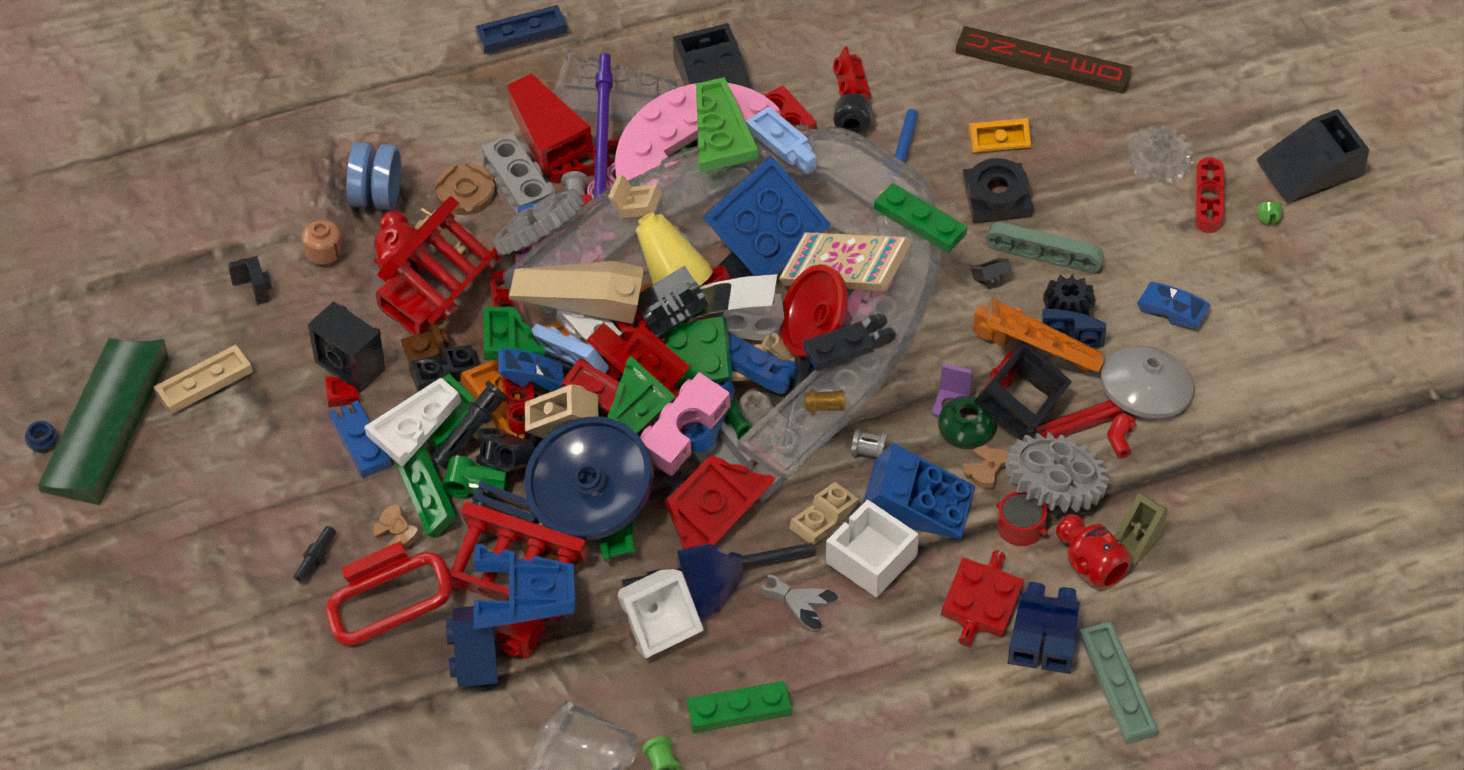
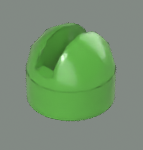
[1257,202,1282,224]

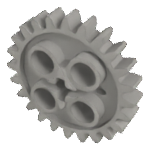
[492,188,584,255]
[1005,432,1109,513]

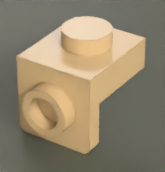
[609,175,663,218]

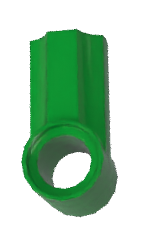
[442,456,509,498]

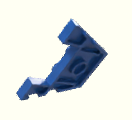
[473,544,575,629]

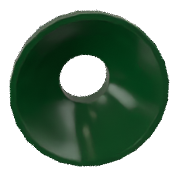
[938,396,996,449]

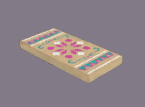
[779,232,911,291]

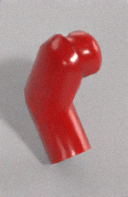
[1107,413,1136,459]

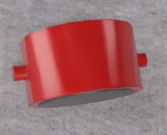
[996,492,1048,546]

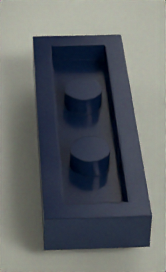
[475,5,567,54]

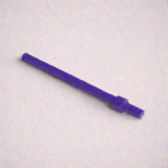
[594,53,613,208]

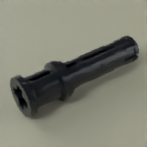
[430,380,510,469]

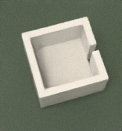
[826,499,919,598]

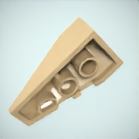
[509,261,643,324]

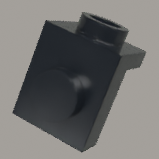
[228,256,272,305]

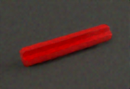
[1034,400,1123,439]

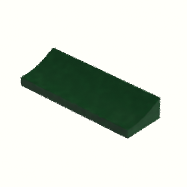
[38,338,168,505]

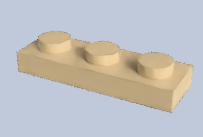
[154,345,253,415]

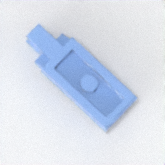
[746,107,817,174]

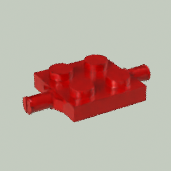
[940,550,1024,647]

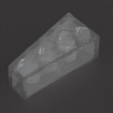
[555,50,677,123]

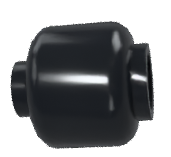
[833,93,872,137]

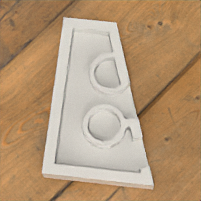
[364,378,461,467]

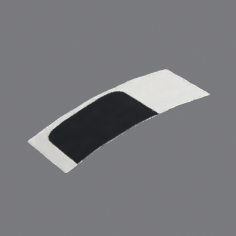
[688,274,777,320]

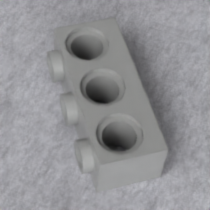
[481,133,555,215]

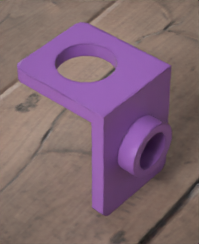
[932,363,973,418]

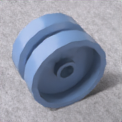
[346,141,402,211]

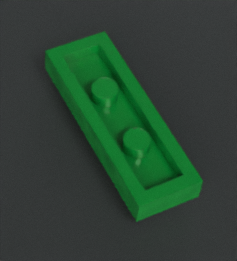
[874,182,967,253]
[396,445,456,538]
[686,681,792,733]

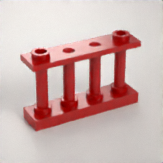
[376,195,501,324]
[448,501,590,622]

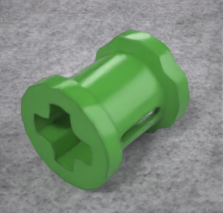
[642,736,682,770]

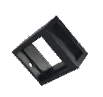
[974,341,1072,441]

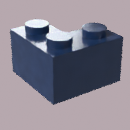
[446,606,498,687]

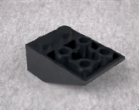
[673,23,751,89]
[1257,109,1370,202]

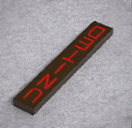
[955,26,1132,94]

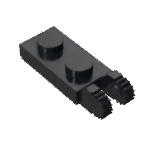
[803,313,897,372]

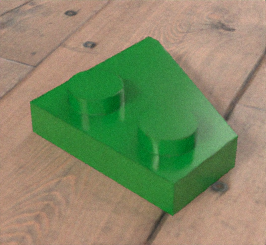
[483,307,545,360]
[607,356,675,435]

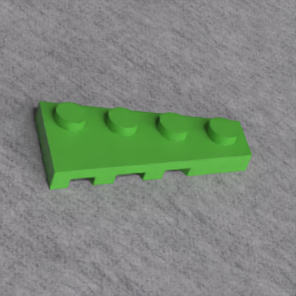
[696,77,759,173]

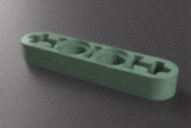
[985,222,1104,273]

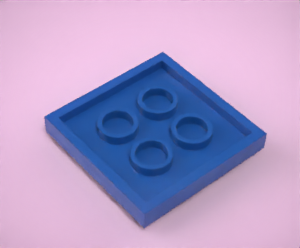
[702,155,831,276]

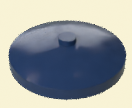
[524,416,654,540]

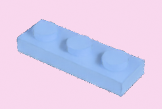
[532,324,609,373]

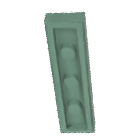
[1079,621,1158,745]

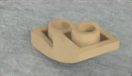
[789,482,859,546]

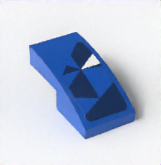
[1137,282,1211,328]
[498,348,563,392]

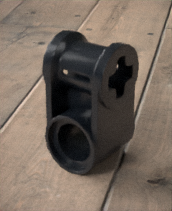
[476,428,535,472]

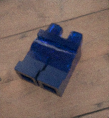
[1007,582,1080,674]

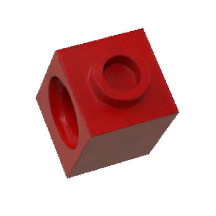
[496,618,545,659]

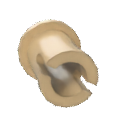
[762,333,798,364]

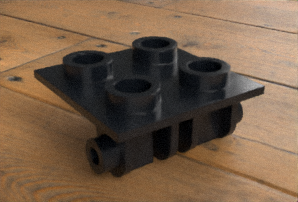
[637,265,711,338]

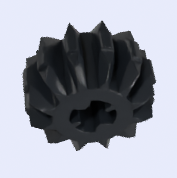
[1043,273,1096,316]

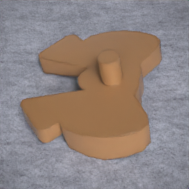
[963,445,1008,489]
[373,504,420,548]

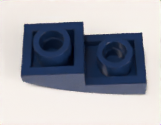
[1041,309,1106,348]

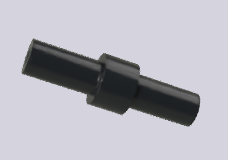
[293,526,337,583]

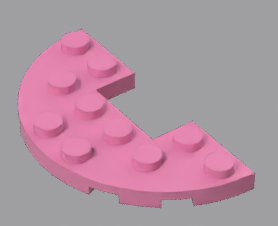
[615,83,781,189]

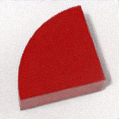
[325,376,360,408]

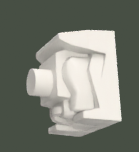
[618,569,704,658]

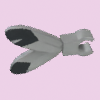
[760,575,838,631]

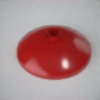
[780,264,848,357]

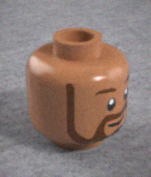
[302,220,343,265]

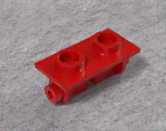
[833,46,871,100]

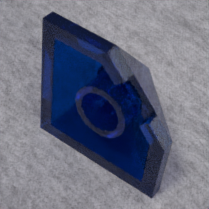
[677,544,743,618]

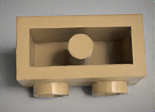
[525,384,598,438]

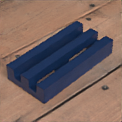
[472,481,536,523]

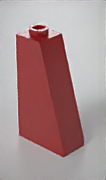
[507,73,593,174]

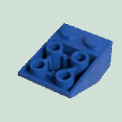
[863,443,975,539]

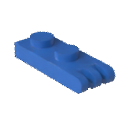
[328,400,392,478]

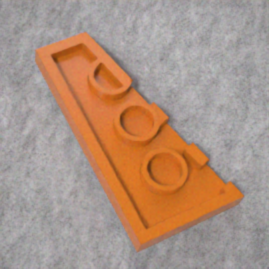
[986,298,1104,372]

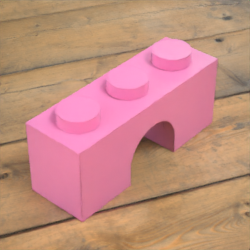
[640,372,731,476]

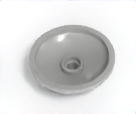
[1100,346,1194,418]

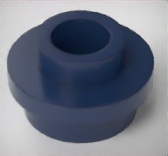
[25,421,57,451]

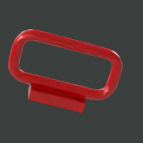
[326,541,453,646]

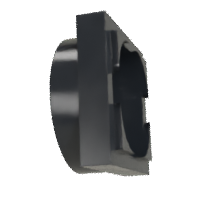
[962,158,1033,222]

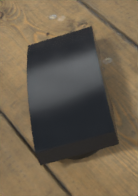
[409,345,479,392]

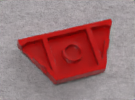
[665,455,776,566]

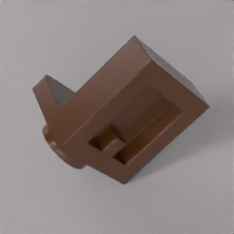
[401,321,449,365]

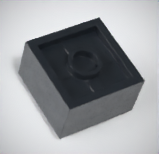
[308,301,386,393]

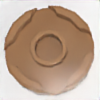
[436,163,495,215]

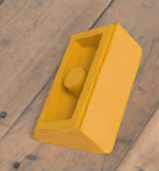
[968,118,1031,153]

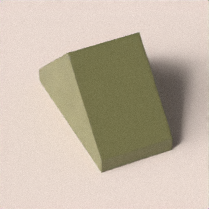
[1115,492,1167,565]

